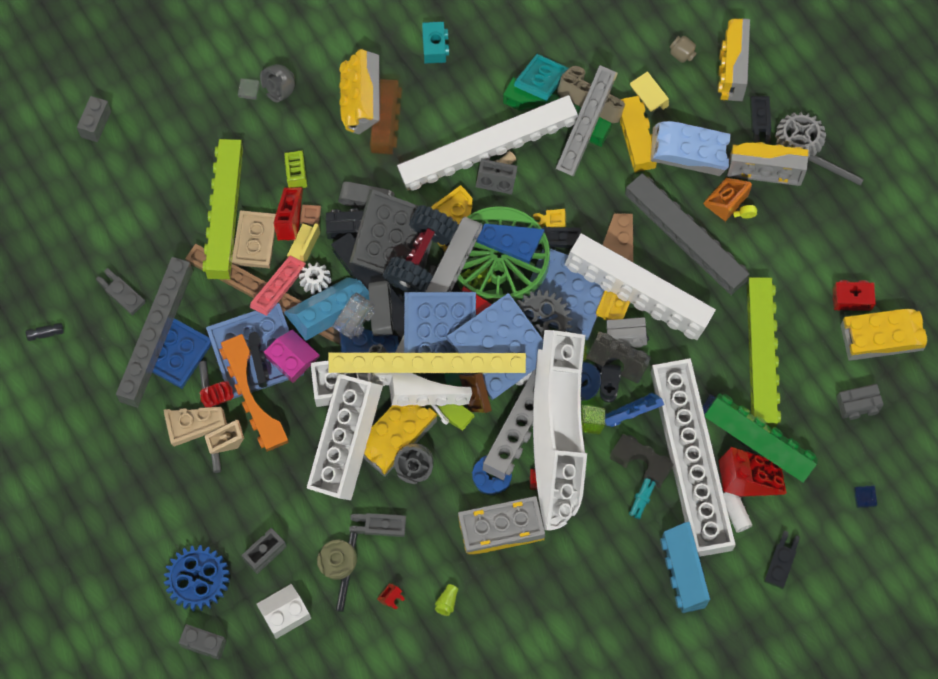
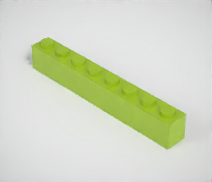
[203,139,243,280]
[747,278,781,428]

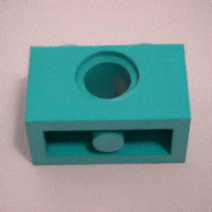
[422,22,449,64]

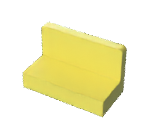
[630,71,669,111]
[287,223,320,263]

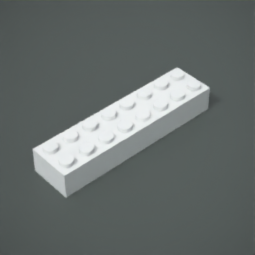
[565,233,716,340]

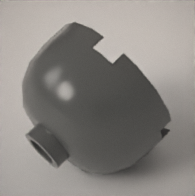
[260,64,295,102]
[394,443,434,484]

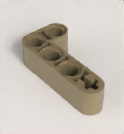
[557,66,625,123]

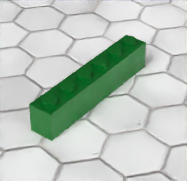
[704,393,818,483]

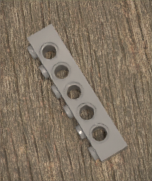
[483,369,536,480]

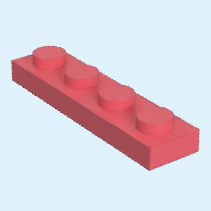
[250,256,306,316]

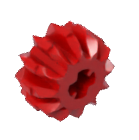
[200,381,234,408]

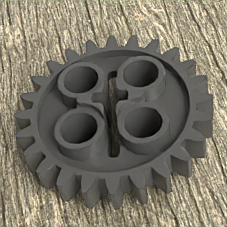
[517,290,573,340]

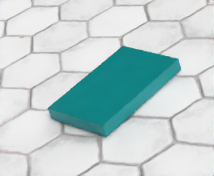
[514,54,569,101]

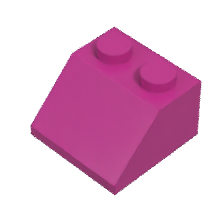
[264,330,320,383]

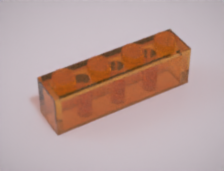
[370,79,402,154]

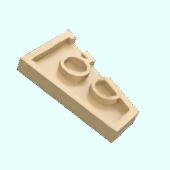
[163,407,227,446]

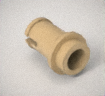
[495,151,516,165]

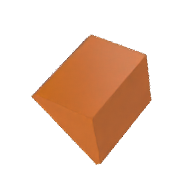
[703,178,752,222]

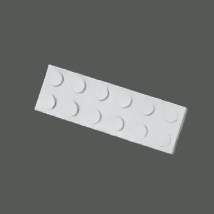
[307,373,383,500]

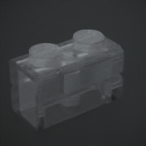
[333,293,375,339]

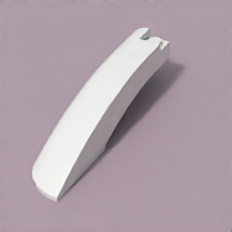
[533,330,587,530]

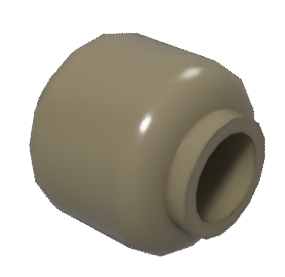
[669,36,697,63]

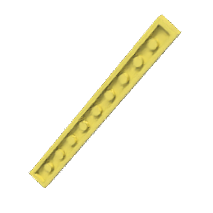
[328,352,526,373]

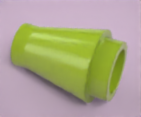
[435,584,458,616]

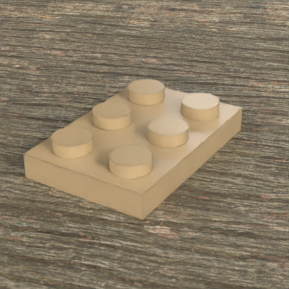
[232,211,276,269]

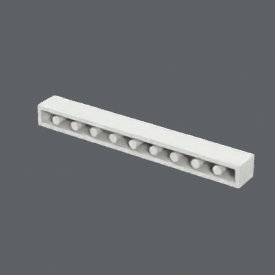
[397,95,578,191]

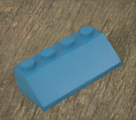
[284,277,370,340]
[660,522,710,613]

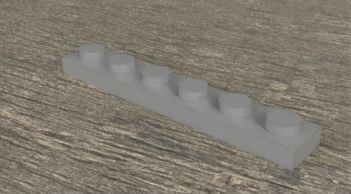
[556,65,618,176]

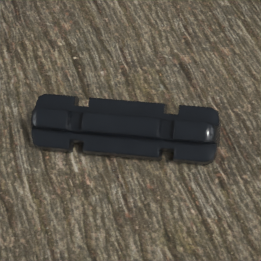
[26,323,64,341]

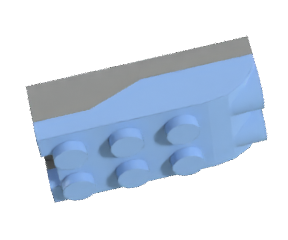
[651,121,730,176]

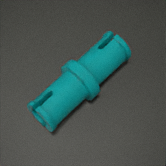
[629,478,656,519]

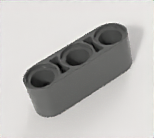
[338,182,395,209]
[369,280,394,337]

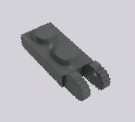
[96,268,146,315]
[349,513,406,537]

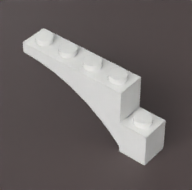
[368,373,472,406]

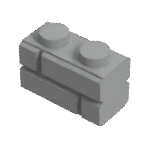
[607,318,647,349]

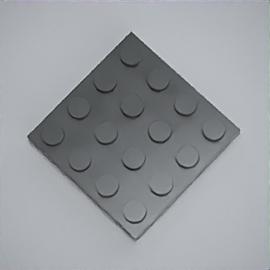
[350,189,432,274]

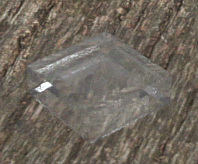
[238,79,260,100]

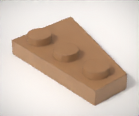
[603,214,633,262]

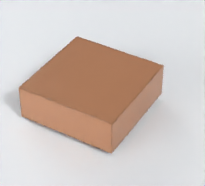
[300,205,321,225]

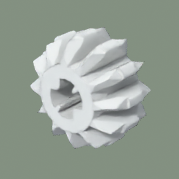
[299,262,331,295]

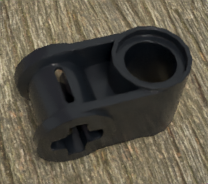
[600,364,621,403]

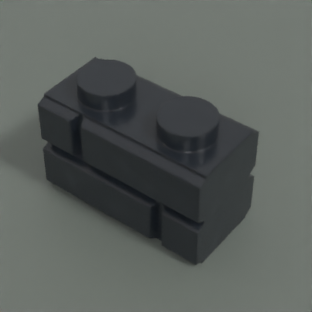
[326,208,363,239]

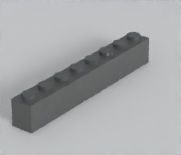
[625,173,750,295]
[116,257,193,408]

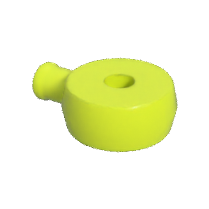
[734,205,757,219]

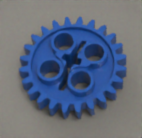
[164,545,230,611]

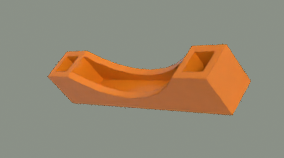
[219,334,288,452]

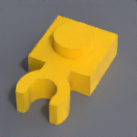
[533,209,566,228]

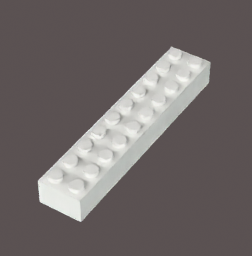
[651,359,735,557]

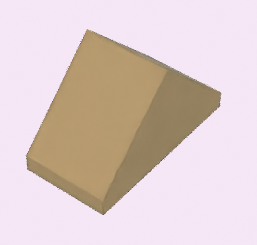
[205,420,244,454]

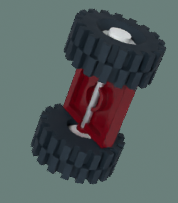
[383,205,459,292]

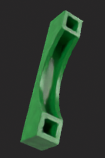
[503,77,612,147]

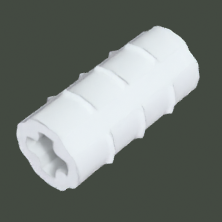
[723,492,752,532]

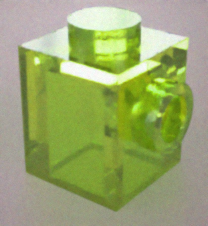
[581,405,605,435]

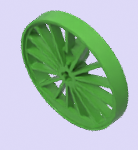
[456,207,550,304]

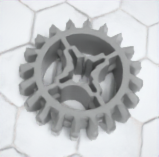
[775,112,826,158]

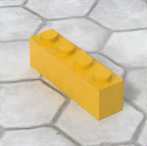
[620,96,657,173]

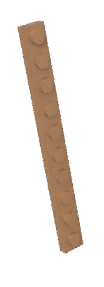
[185,244,340,345]

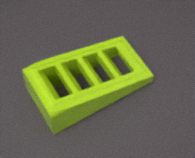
[284,150,307,188]

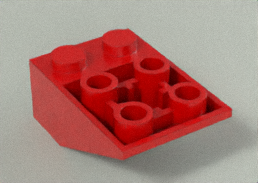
[719,447,787,496]

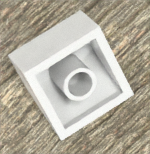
[257,584,311,639]

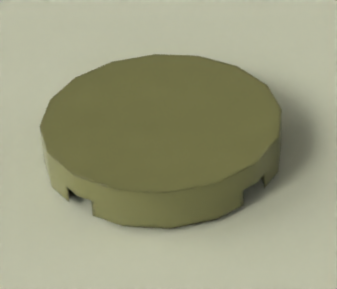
[317,539,357,580]

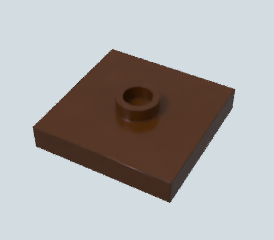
[459,373,492,413]

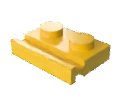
[595,291,630,320]

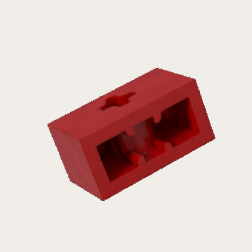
[833,280,876,311]

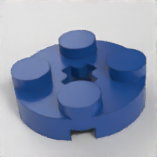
[472,456,512,496]

